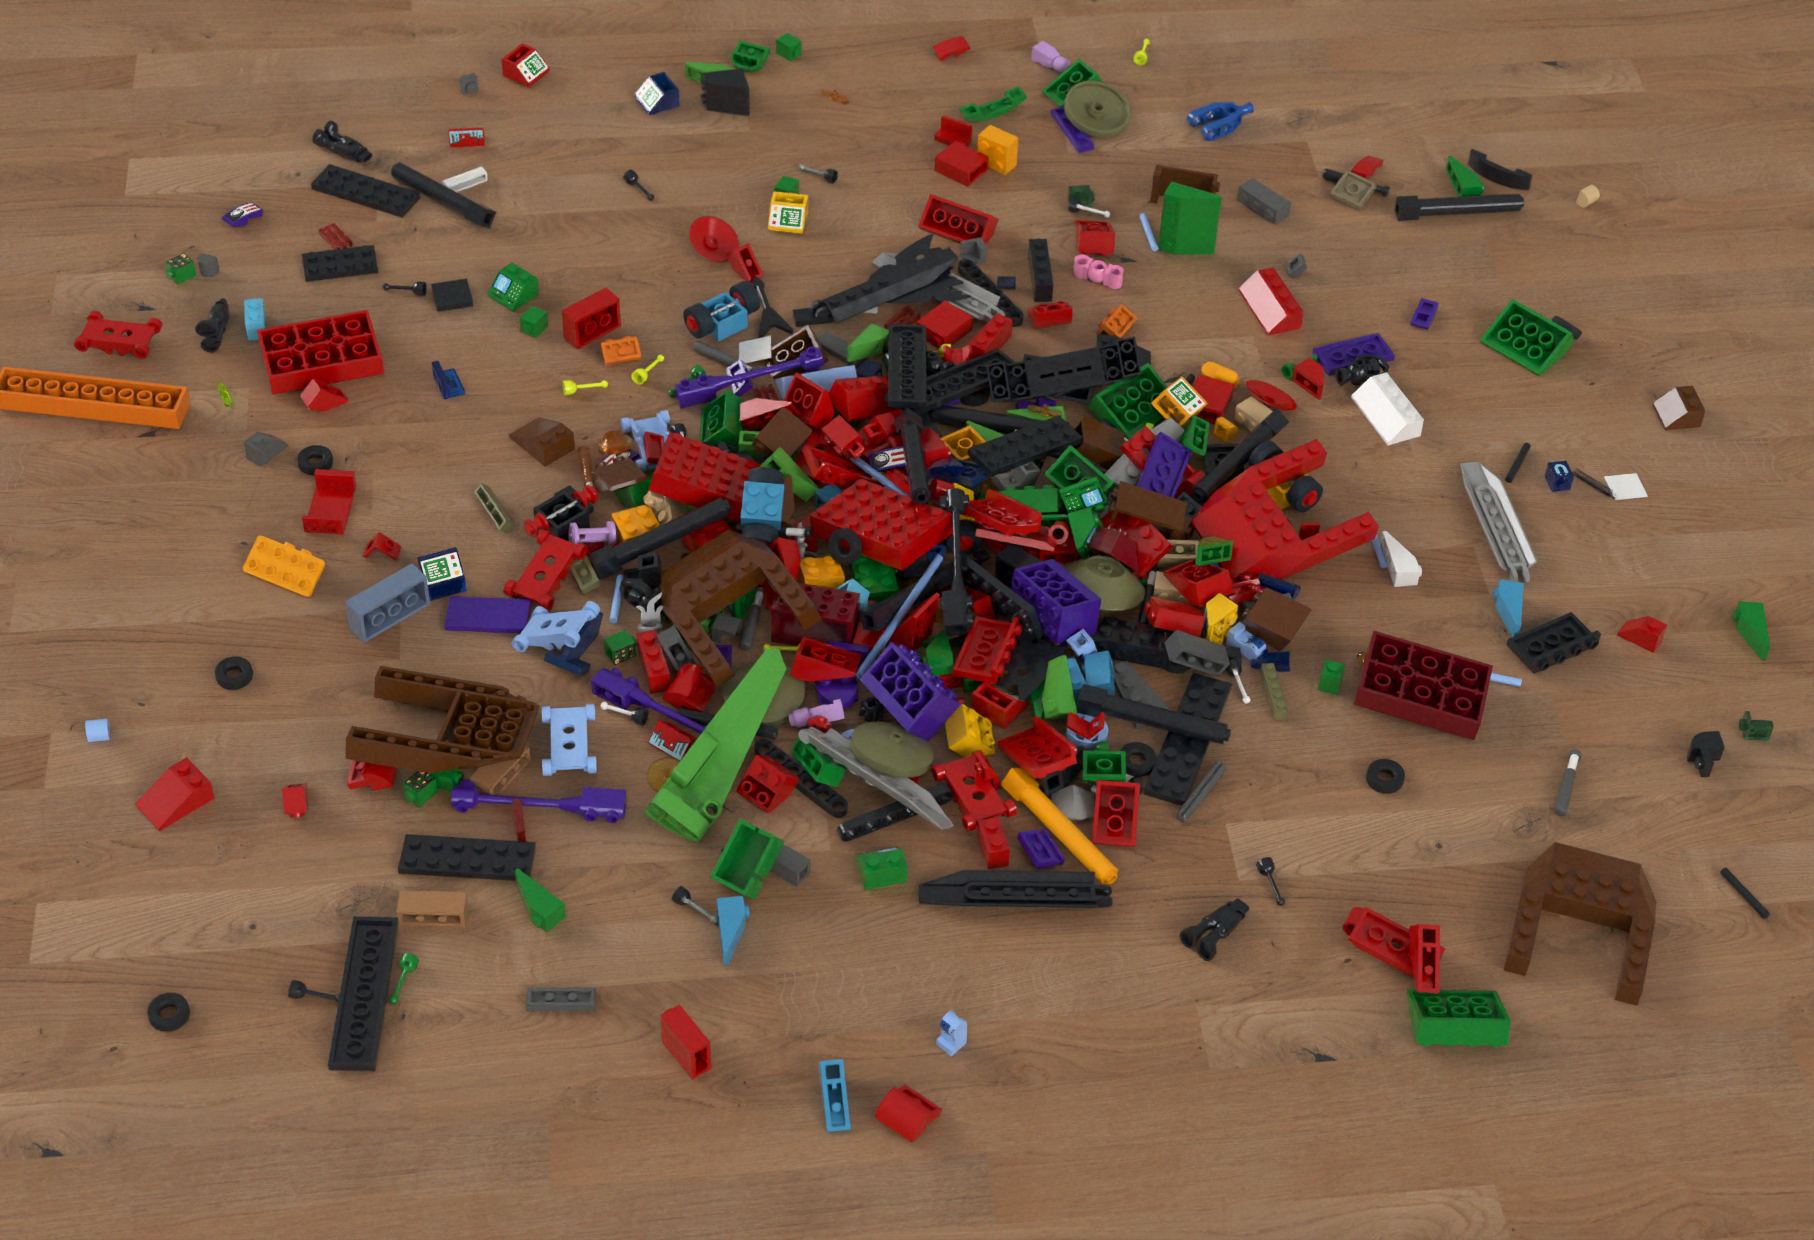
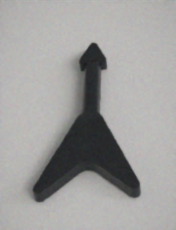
[753,276,793,338]

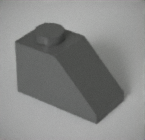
[244,432,288,467]
[657,625,697,672]

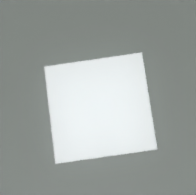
[739,336,771,363]
[1604,473,1648,500]

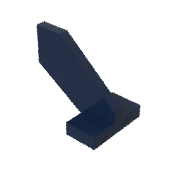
[544,612,604,675]

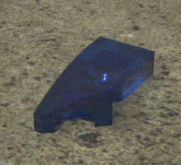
[929,458,967,477]
[1250,649,1290,672]

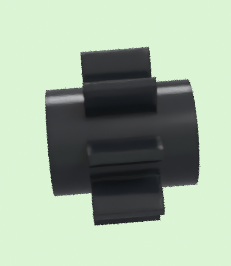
[859,697,885,722]

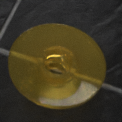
[647,757,681,792]

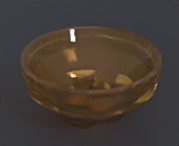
[598,430,633,455]

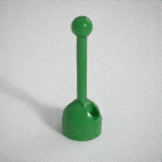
[1281,354,1318,379]
[668,364,706,397]
[389,953,419,1004]

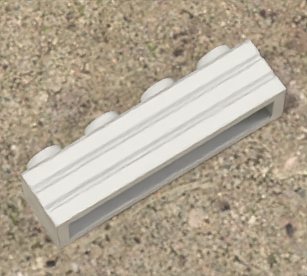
[443,167,488,192]

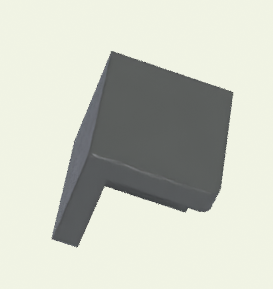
[960,237,987,264]
[712,614,742,643]

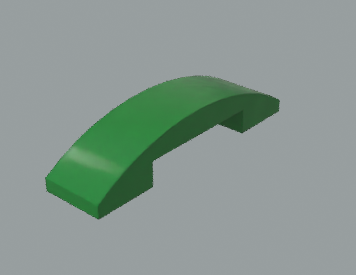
[959,86,1027,121]

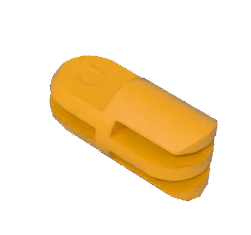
[1201,361,1240,389]

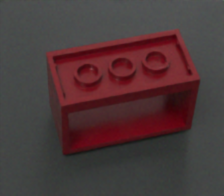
[771,583,860,646]

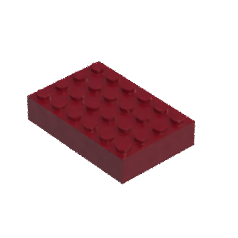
[1353,631,1493,740]

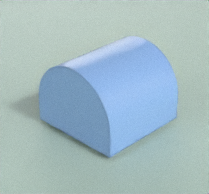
[85,718,110,742]

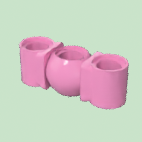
[1073,255,1124,289]

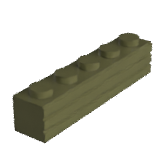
[474,483,515,533]
[1260,663,1288,720]

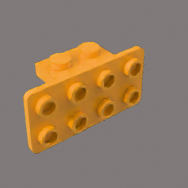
[243,535,325,597]

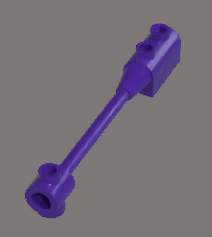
[674,347,824,409]
[591,668,706,734]
[451,780,627,823]

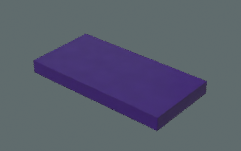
[1312,333,1395,376]
[1137,431,1192,498]
[444,596,531,634]

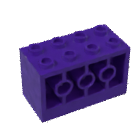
[1011,559,1102,644]
[860,642,961,741]

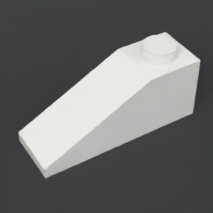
[1380,531,1422,587]

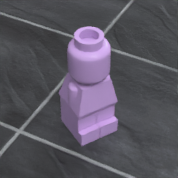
[1031,41,1071,73]
[788,699,845,728]

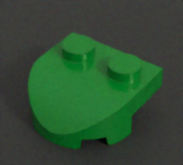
[731,40,771,72]

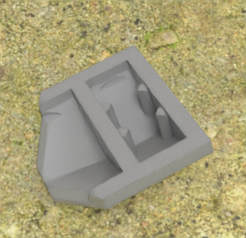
[1051,785,1094,820]

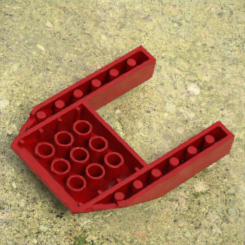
[1191,439,1379,583]

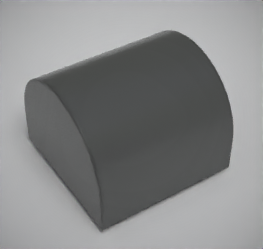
[197,253,219,277]

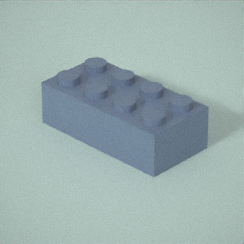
[345,563,430,643]

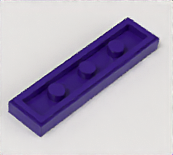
[1051,107,1094,153]

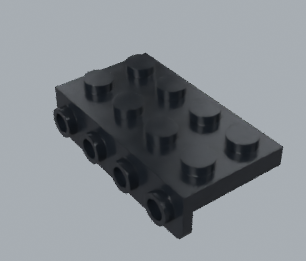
[1506,612,1601,674]
[1092,617,1175,669]

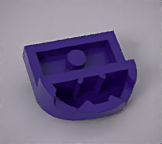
[814,676,859,709]

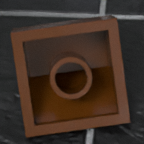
[1653,386,1705,430]

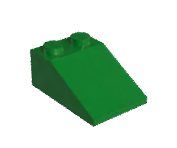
[1042,59,1102,107]

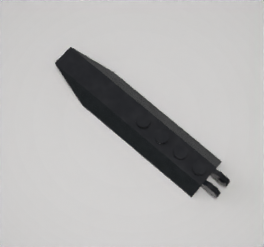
[810,247,958,324]
[919,870,1113,908]

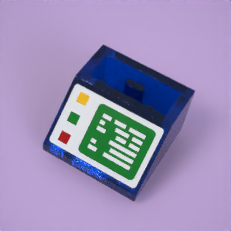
[635,72,680,115]
[417,547,467,601]

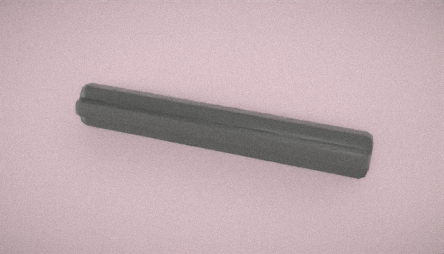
[1176,761,1226,822]

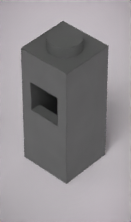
[770,844,810,887]

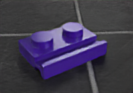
[1017,828,1065,869]

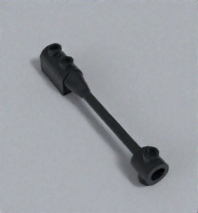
[940,488,974,637]

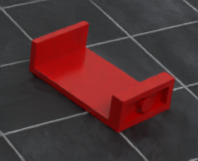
[302,469,357,534]

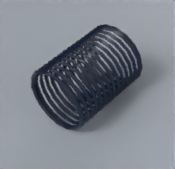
[997,276,1016,290]

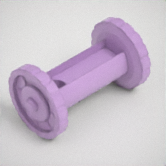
[568,521,616,546]

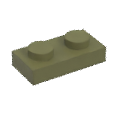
[570,555,601,594]

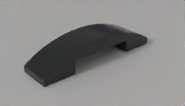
[1468,149,1533,190]

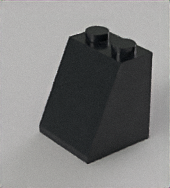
[700,68,750,116]

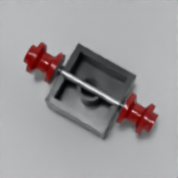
[524,485,598,541]

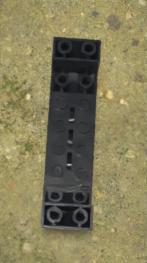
[986,337,1142,402]

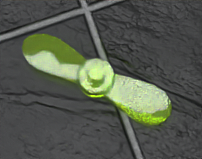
[217,382,232,407]

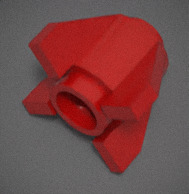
[942,345,972,366]

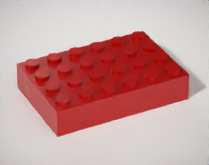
[257,310,384,395]
[648,432,761,523]
[809,479,952,571]

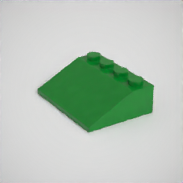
[1158,182,1222,255]
[1479,299,1574,376]
[1088,363,1168,440]
[1407,989,1511,1047]

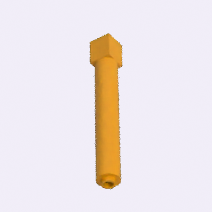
[1000,768,1118,885]

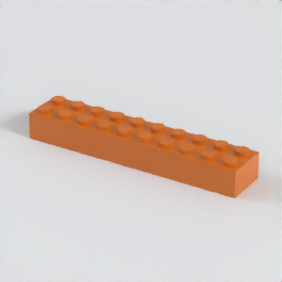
[0,367,191,429]

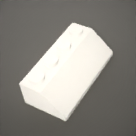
[1351,373,1424,445]

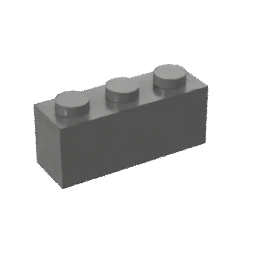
[1237,178,1291,225]
[1165,630,1230,677]

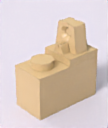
[643,491,687,525]

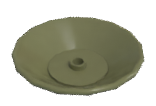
[1062,556,1145,611]

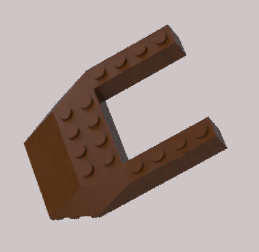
[661,529,822,687]
[345,666,540,773]
[1504,842,1656,1006]

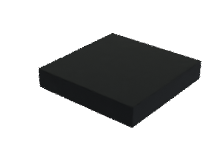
[431,279,473,312]

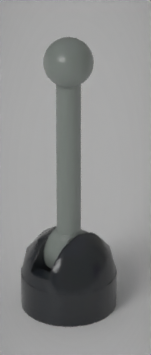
[799,164,838,184]
[672,886,719,924]

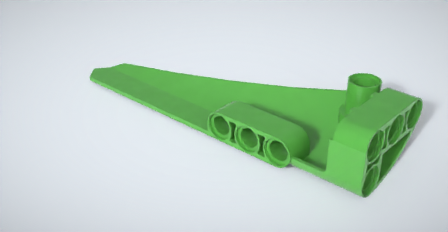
[644,649,786,842]

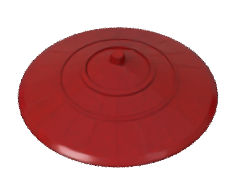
[689,216,739,262]
[1246,380,1297,411]

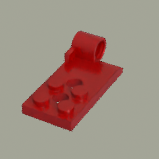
[1120,426,1206,499]
[885,469,955,504]
[975,521,1070,552]
[1343,907,1446,978]

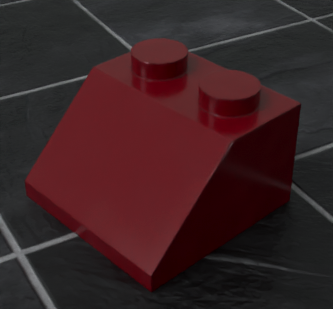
[1087,526,1139,571]

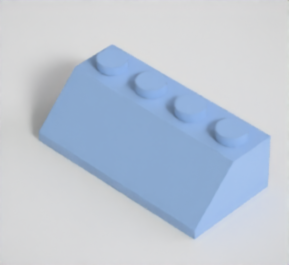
[776,365,857,400]

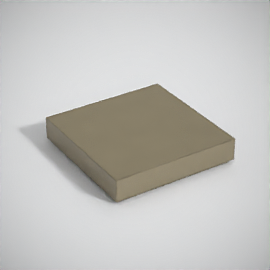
[1329,170,1377,211]

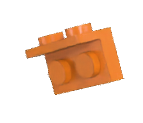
[1096,304,1138,338]
[600,336,642,366]

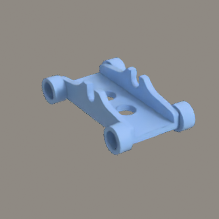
[620,410,670,474]
[511,601,600,652]
[542,704,597,776]

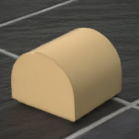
[1576,184,1600,208]

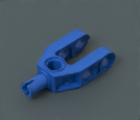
[1186,102,1254,141]

